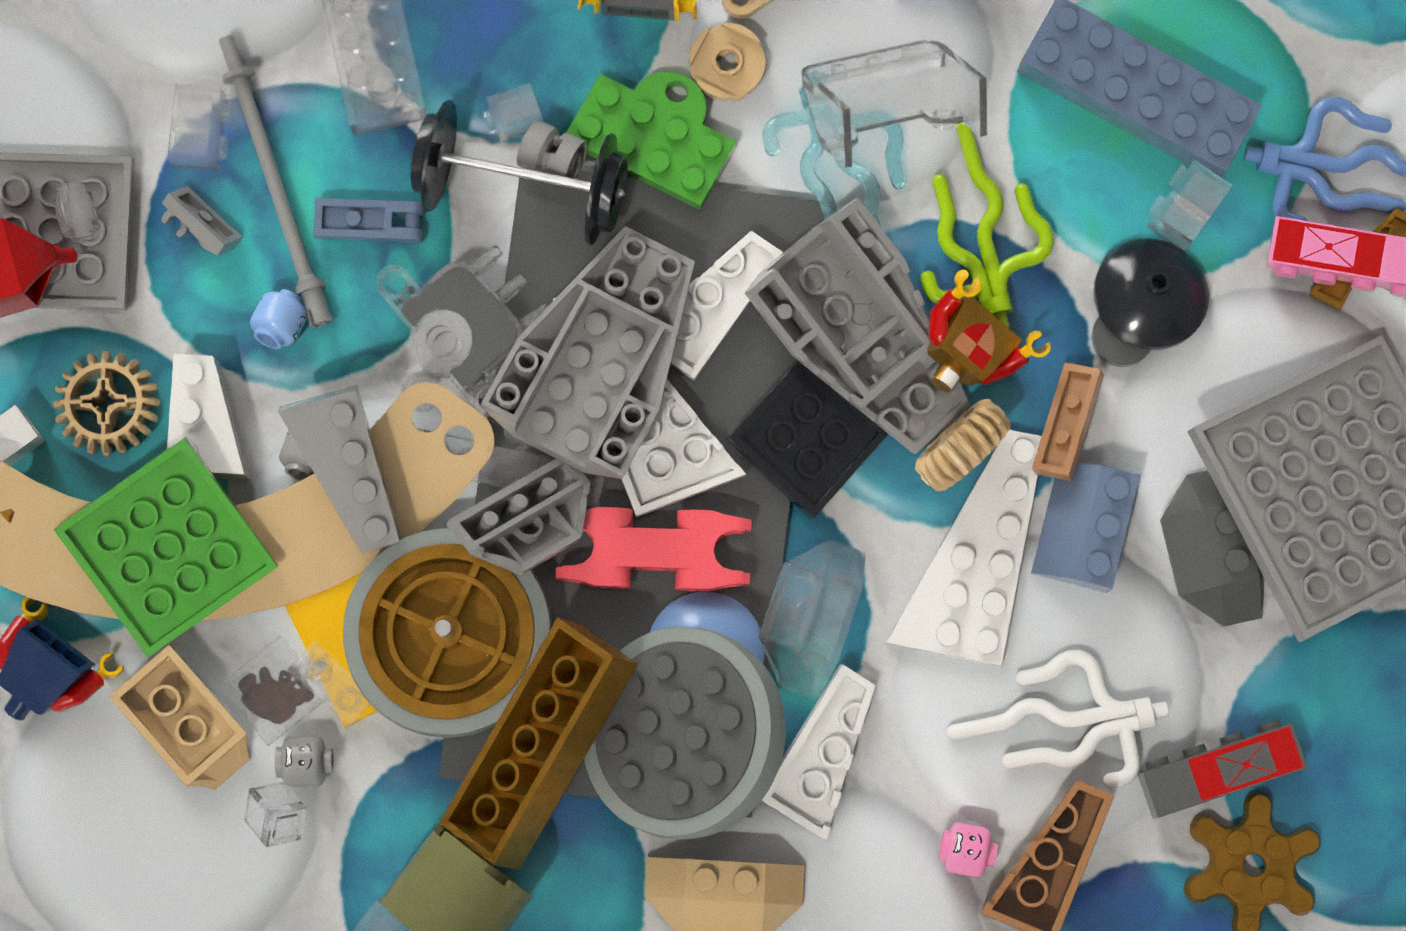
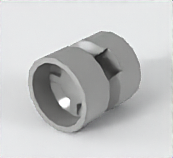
[517,120,588,179]

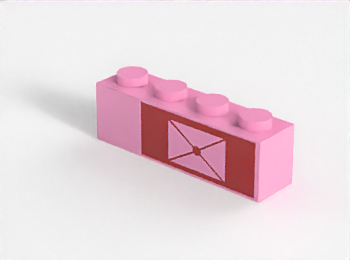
[1266,216,1406,298]

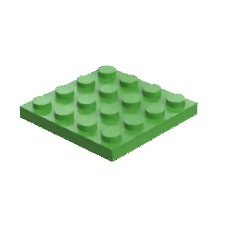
[54,437,279,657]

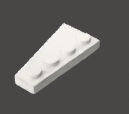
[670,231,783,381]

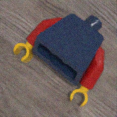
[0,597,124,721]

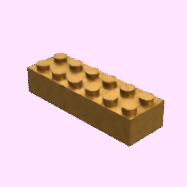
[439,617,638,870]

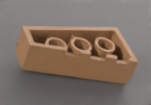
[980,780,1114,931]

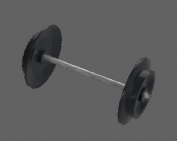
[411,100,628,246]

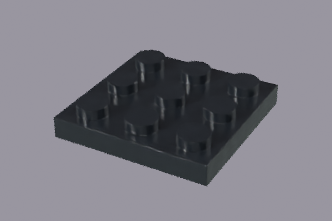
[726,360,888,519]

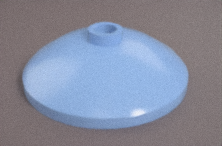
[649,592,765,663]

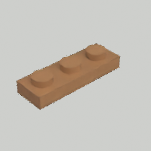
[1032,363,1104,481]

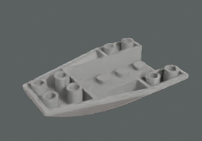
[480,226,695,479]

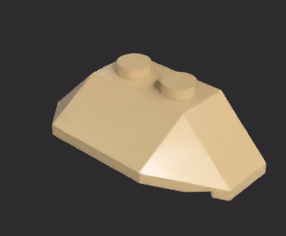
[644,857,804,931]

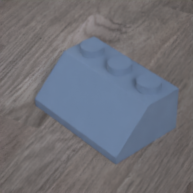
[1031,463,1140,593]

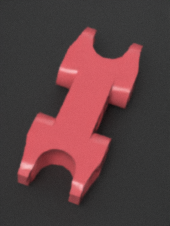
[556,507,752,592]

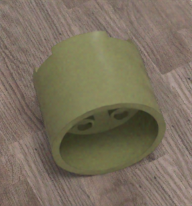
[379,824,534,931]

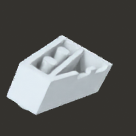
[167,354,250,480]

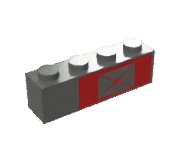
[1138,719,1308,819]

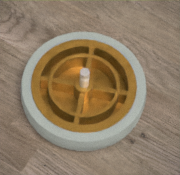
[343,528,552,738]

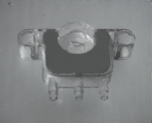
[376,245,548,423]

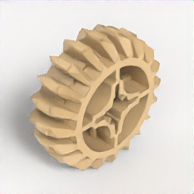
[53,351,160,457]
[915,399,1011,492]

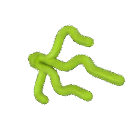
[920,121,1054,328]

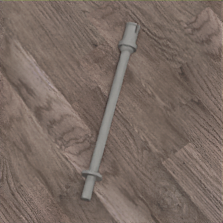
[219,35,334,328]

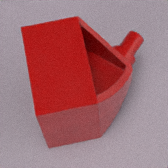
[0,218,77,318]

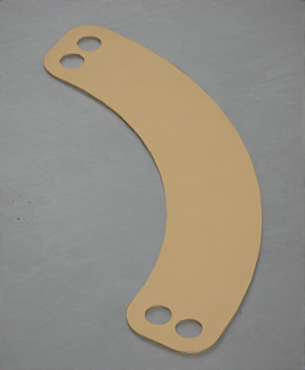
[0,382,494,621]

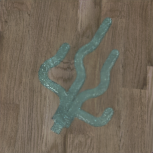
[762,69,906,227]

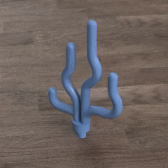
[1243,97,1406,221]

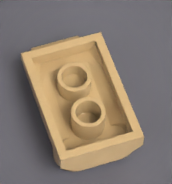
[109,645,250,790]

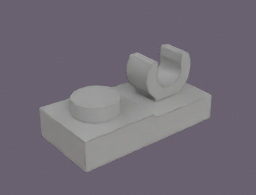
[161,186,243,256]

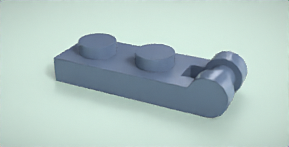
[314,198,424,244]

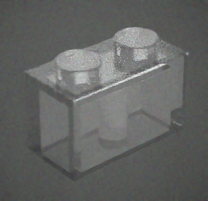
[167,83,232,171]

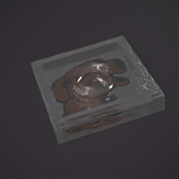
[219,635,330,746]

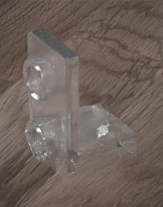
[287,641,370,726]

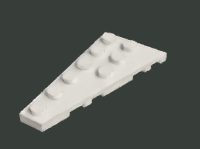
[553,298,746,518]
[885,430,1042,667]

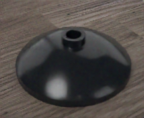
[1093,238,1209,350]

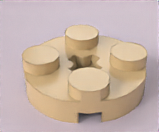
[689,23,766,102]

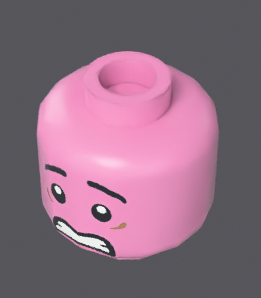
[938,823,998,878]

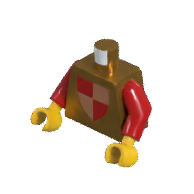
[927,270,1051,393]

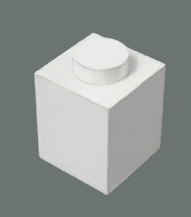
[0,405,46,466]

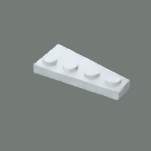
[762,664,876,841]

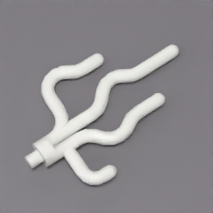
[947,650,1169,789]

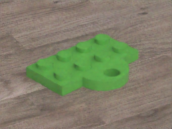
[566,71,736,210]

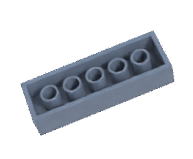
[1017,0,1262,181]

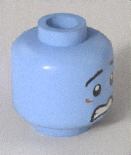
[250,289,307,350]

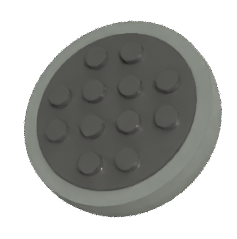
[584,627,786,839]

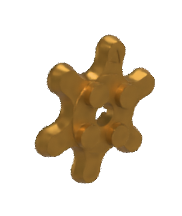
[1183,791,1321,931]

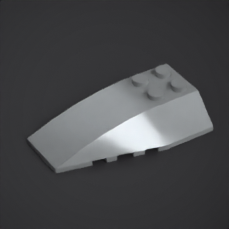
[745,198,970,454]

